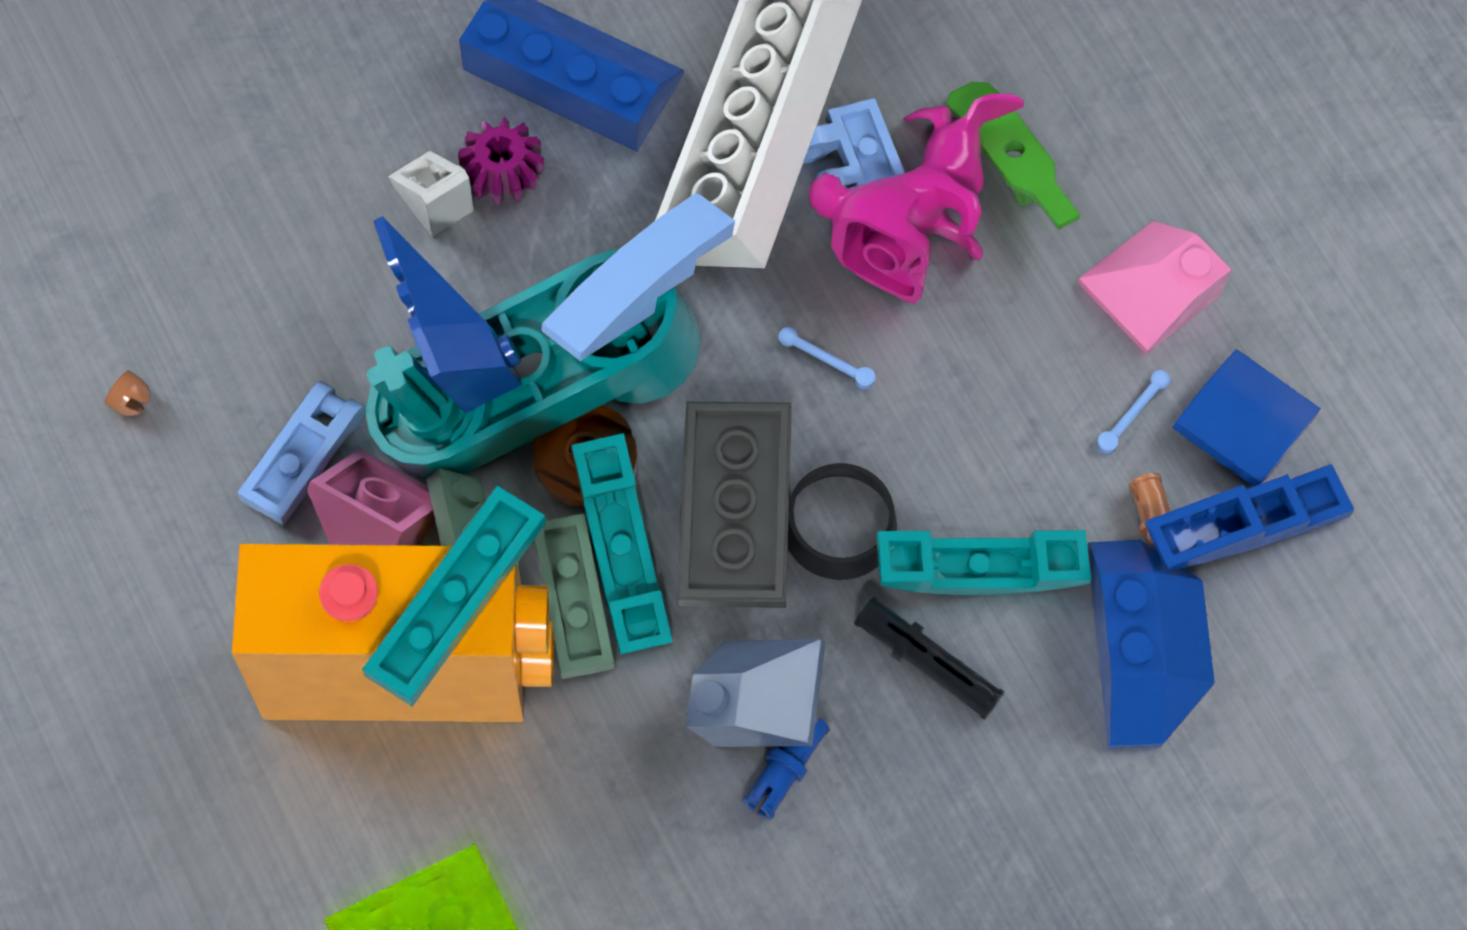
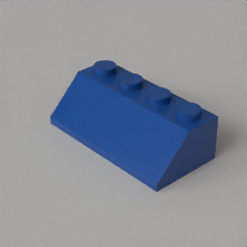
[459,0,684,152]

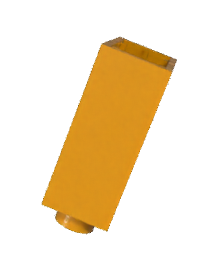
[232,544,554,722]

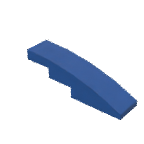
[1145,464,1355,571]

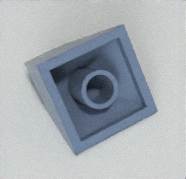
[685,639,826,747]

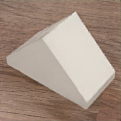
[388,151,474,237]

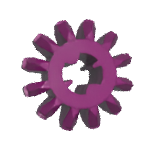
[458,116,545,206]

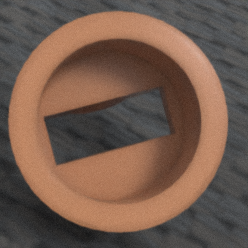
[104,370,151,416]

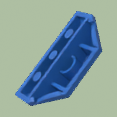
[1087,540,1215,749]

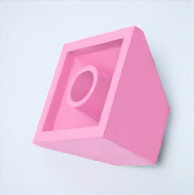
[1077,221,1232,354]
[307,448,435,546]

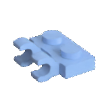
[803,98,905,188]

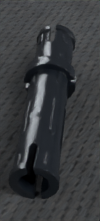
[854,596,1005,720]

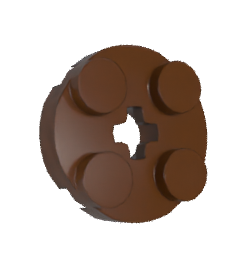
[532,405,637,507]

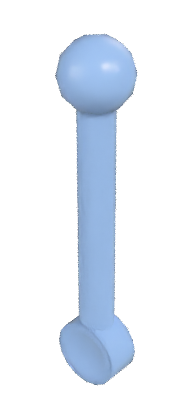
[778,327,875,390]
[1097,370,1171,454]

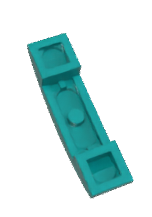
[571,433,673,655]
[876,530,1091,595]

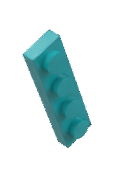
[362,485,546,707]

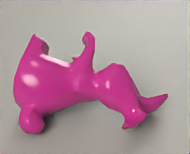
[809,94,1024,304]

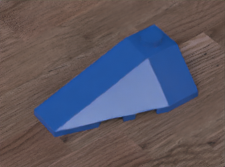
[373,216,522,414]

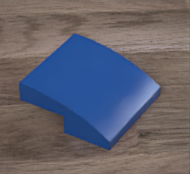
[1172,349,1321,487]

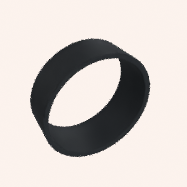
[788,463,897,580]

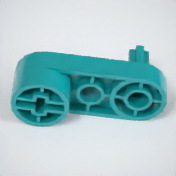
[365,249,702,480]

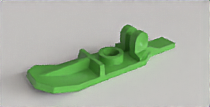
[946,82,1080,230]

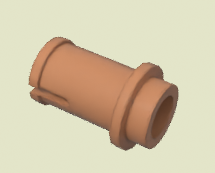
[1128,473,1171,544]

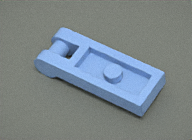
[237,381,366,526]

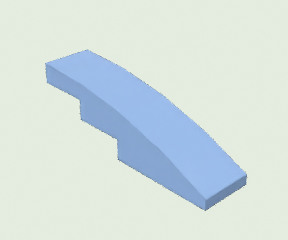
[541,192,735,361]

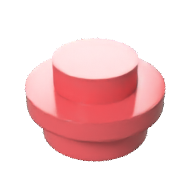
[319,564,378,622]

